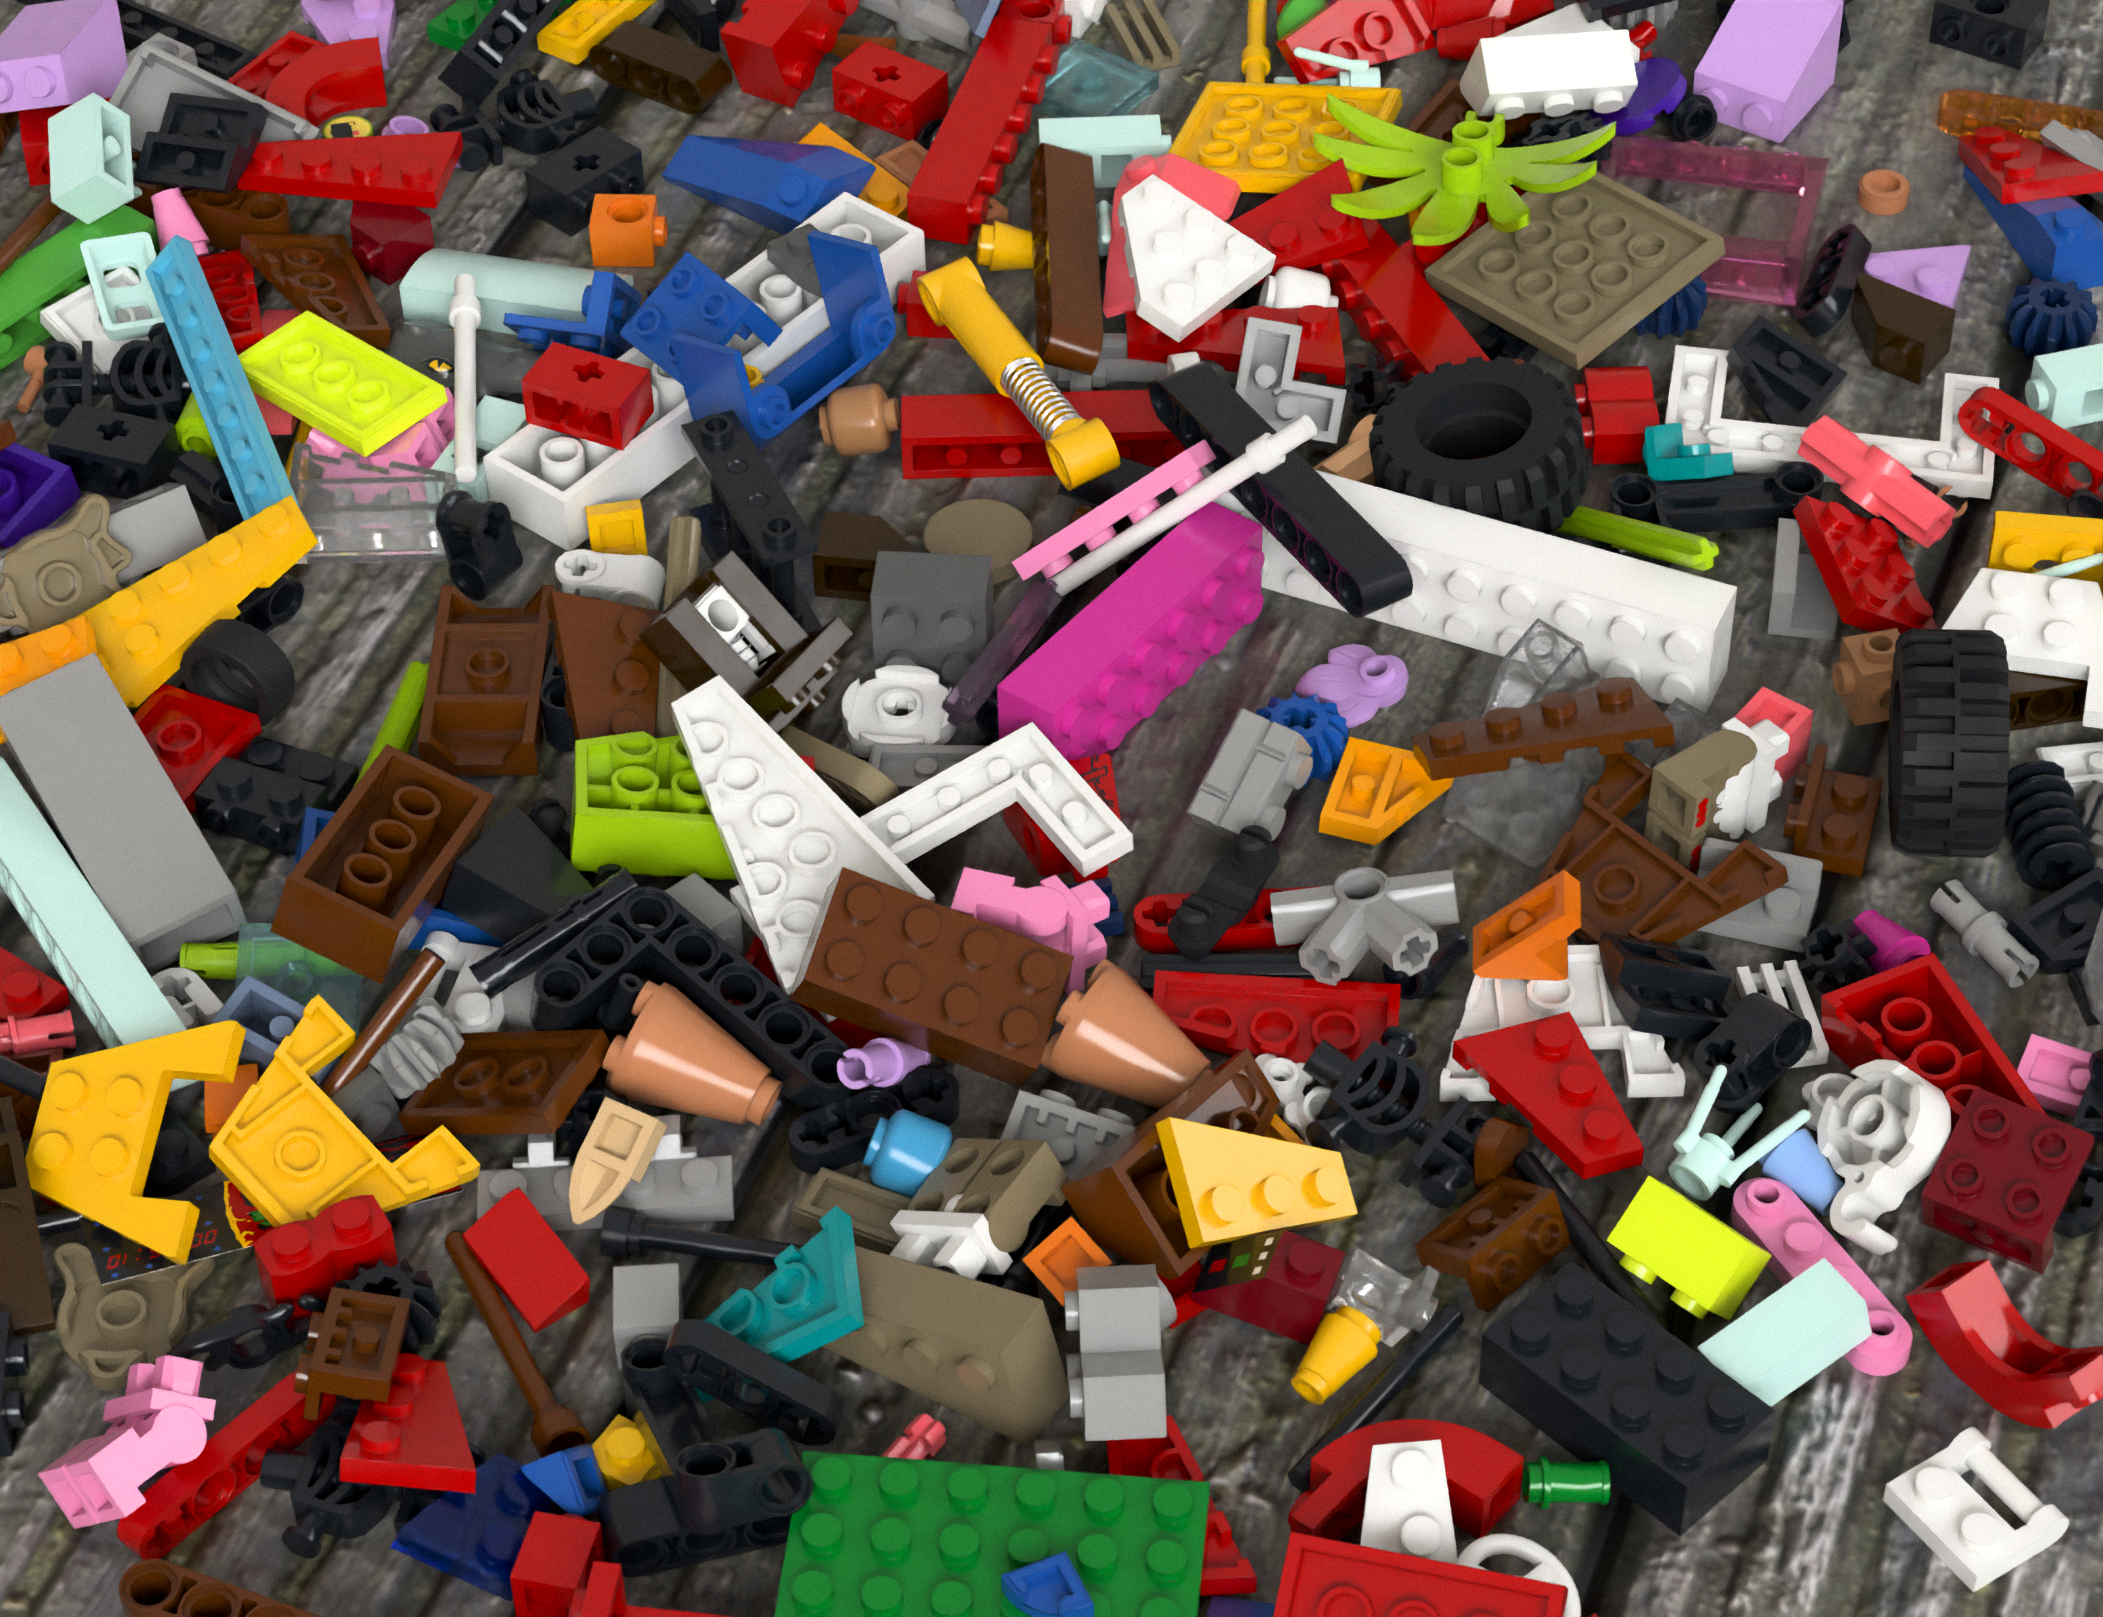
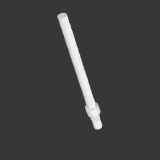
[449,273,481,483]
[1045,415,1317,600]

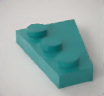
[694,1206,864,1404]

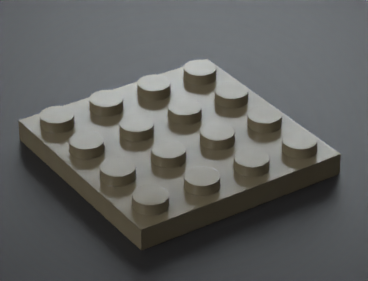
[1424,161,1726,371]

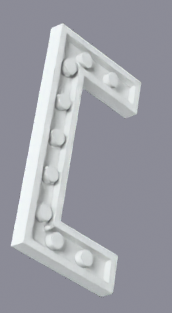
[1665,345,1999,499]
[730,722,1134,1023]

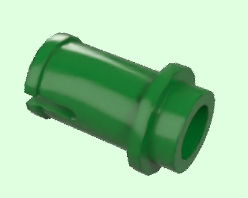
[1522,1455,1610,1510]

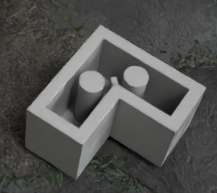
[1235,316,1347,447]
[1064,1264,1167,1441]

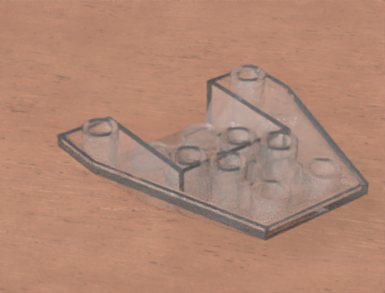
[1441,618,1723,874]

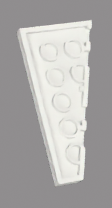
[671,675,935,996]

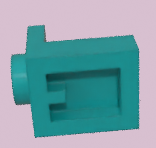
[1642,423,1734,481]

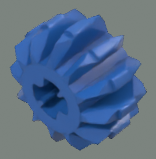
[1256,691,1348,788]

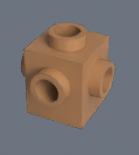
[1832,628,1900,726]

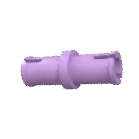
[837,1036,931,1090]

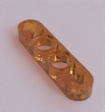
[1936,89,2103,145]

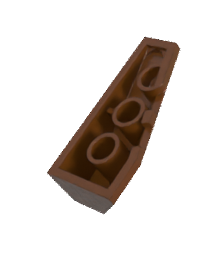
[1060,1048,1280,1280]

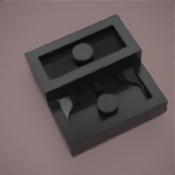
[133,92,269,194]
[1598,932,1733,1042]

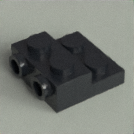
[194,735,359,856]

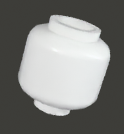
[1258,266,1339,308]

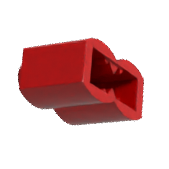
[1572,366,1660,465]
[253,1195,398,1321]

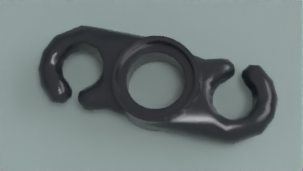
[170,1294,326,1371]

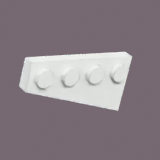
[1360,1439,1458,1564]

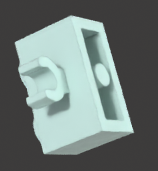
[48,92,142,224]

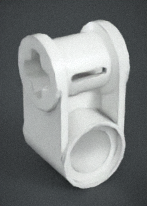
[555,549,666,610]

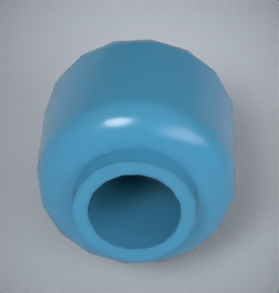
[862,1109,953,1198]

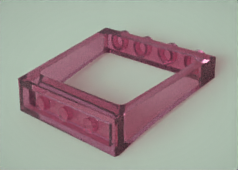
[1600,135,1829,307]

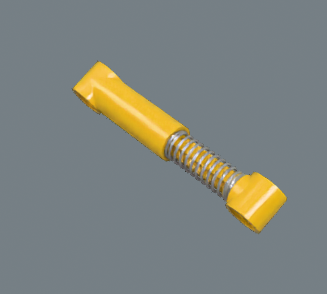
[916,256,1121,491]

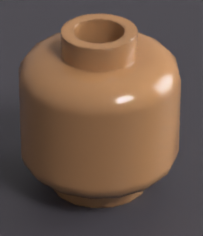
[819,382,901,457]

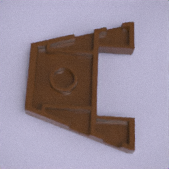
[1533,751,1789,945]

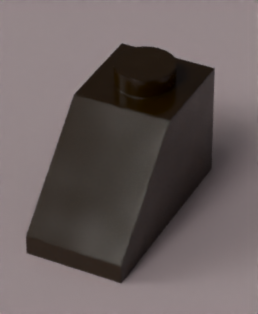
[1851,272,1956,385]
[812,511,918,602]

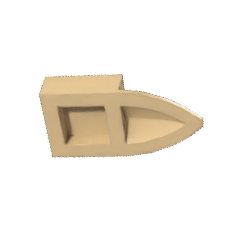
[569,1097,667,1225]

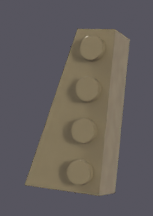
[822,1246,1069,1447]

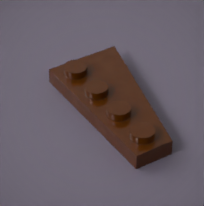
[240,234,391,349]
[1411,677,1675,781]

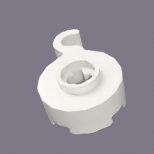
[1817,1059,1951,1255]

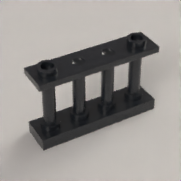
[681,410,822,635]

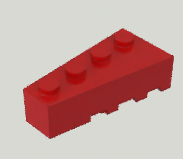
[719,0,859,108]
[1821,952,2048,1140]

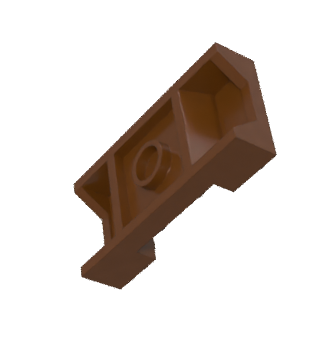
[417,585,556,776]

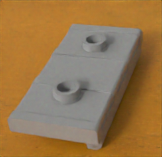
[109,42,323,201]

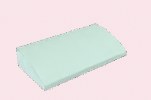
[399,248,634,335]

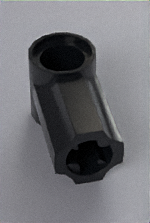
[169,449,244,535]

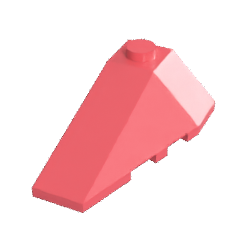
[1102,153,1242,318]

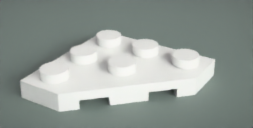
[1117,174,1276,343]

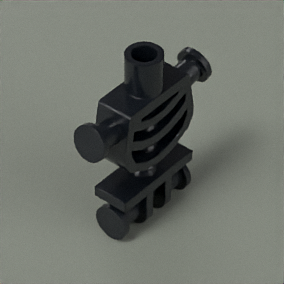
[429,69,597,172]
[43,323,192,428]
[1302,1026,1491,1208]
[260,1398,487,1559]

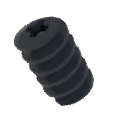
[2004,760,2095,891]

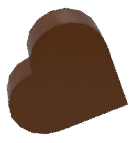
[1473,1117,1529,1191]

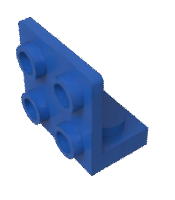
[620,251,783,385]
[503,270,642,359]

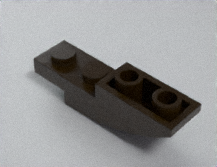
[0,1096,56,1336]

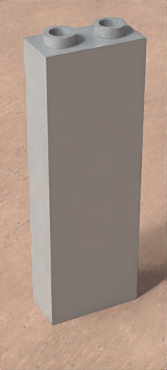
[0,652,249,974]

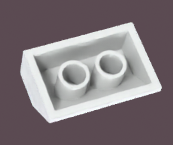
[1459,29,1638,120]

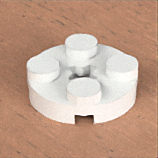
[842,665,958,758]

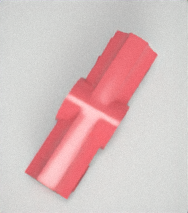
[1797,415,1957,548]

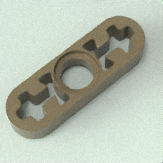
[779,725,900,812]

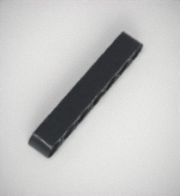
[1149,361,1413,618]

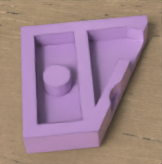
[301,0,397,70]
[1850,244,1971,309]

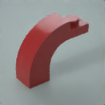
[264,37,387,127]
[1905,1259,2103,1429]
[1288,1419,1524,1541]

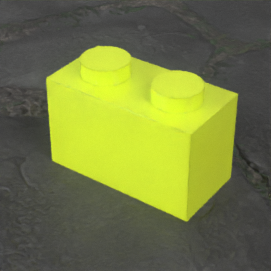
[1606,1175,1772,1320]

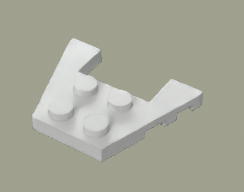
[1942,568,2103,729]
[1439,945,1685,1102]

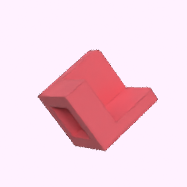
[1734,687,1813,787]

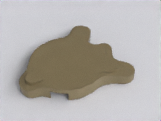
[0,493,132,634]
[52,1242,216,1391]

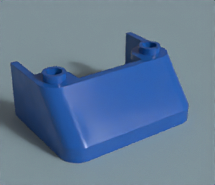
[670,230,896,452]

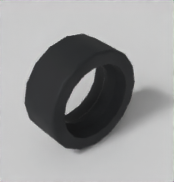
[180,619,296,727]

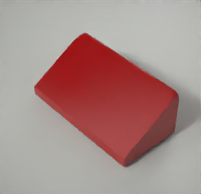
[462,1187,590,1334]

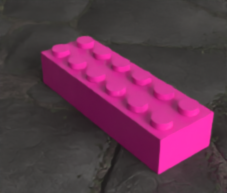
[997,501,1265,761]

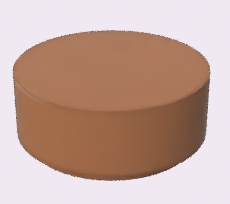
[1857,169,1910,215]

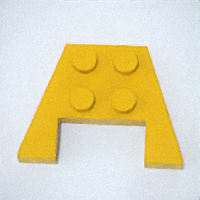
[209,994,481,1228]
[25,1020,246,1265]

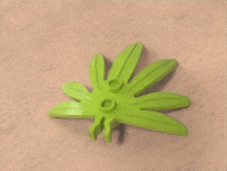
[1313,93,1616,246]

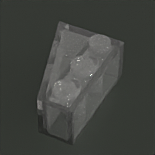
[289,442,458,565]

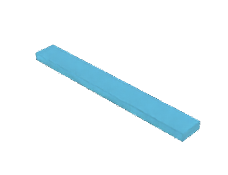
[145,235,300,521]

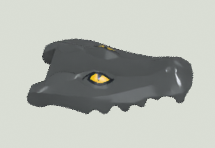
[383,319,545,404]

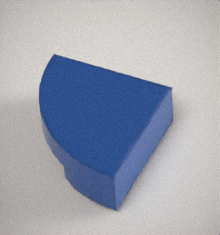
[1001,1551,1094,1617]

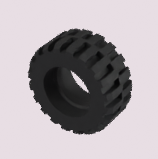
[1369,356,1588,535]
[1888,629,2010,858]

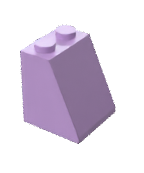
[0,0,128,113]
[1693,0,1844,144]

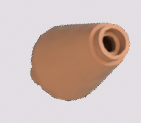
[1040,958,1212,1109]
[602,981,783,1127]

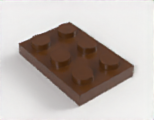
[397,1029,611,1135]

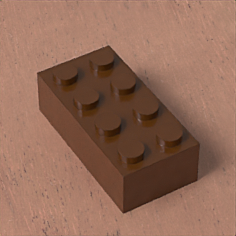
[270,744,495,985]
[788,867,1074,1087]

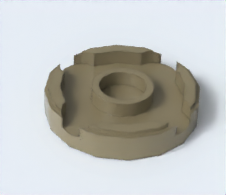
[923,499,1033,585]

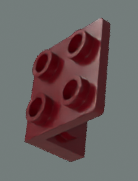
[1921,1088,2094,1275]

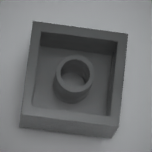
[870,551,995,686]

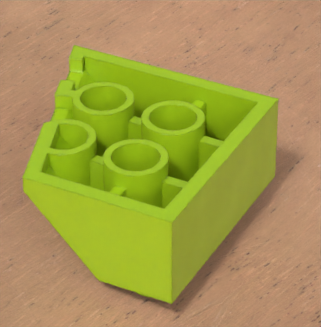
[570,731,737,880]

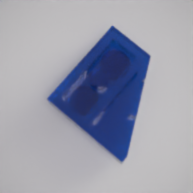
[391,1453,552,1602]

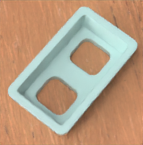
[80,232,165,342]

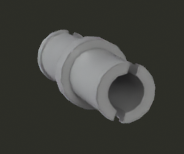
[1930,879,2039,988]

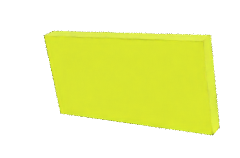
[238,310,448,457]

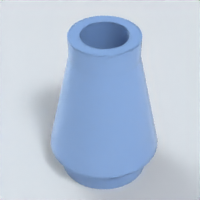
[1758,1129,1844,1216]

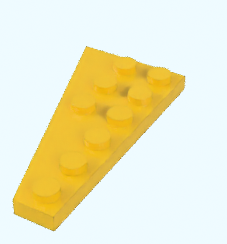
[64,495,319,708]

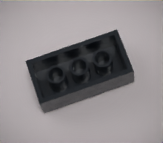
[1479,1261,1776,1537]

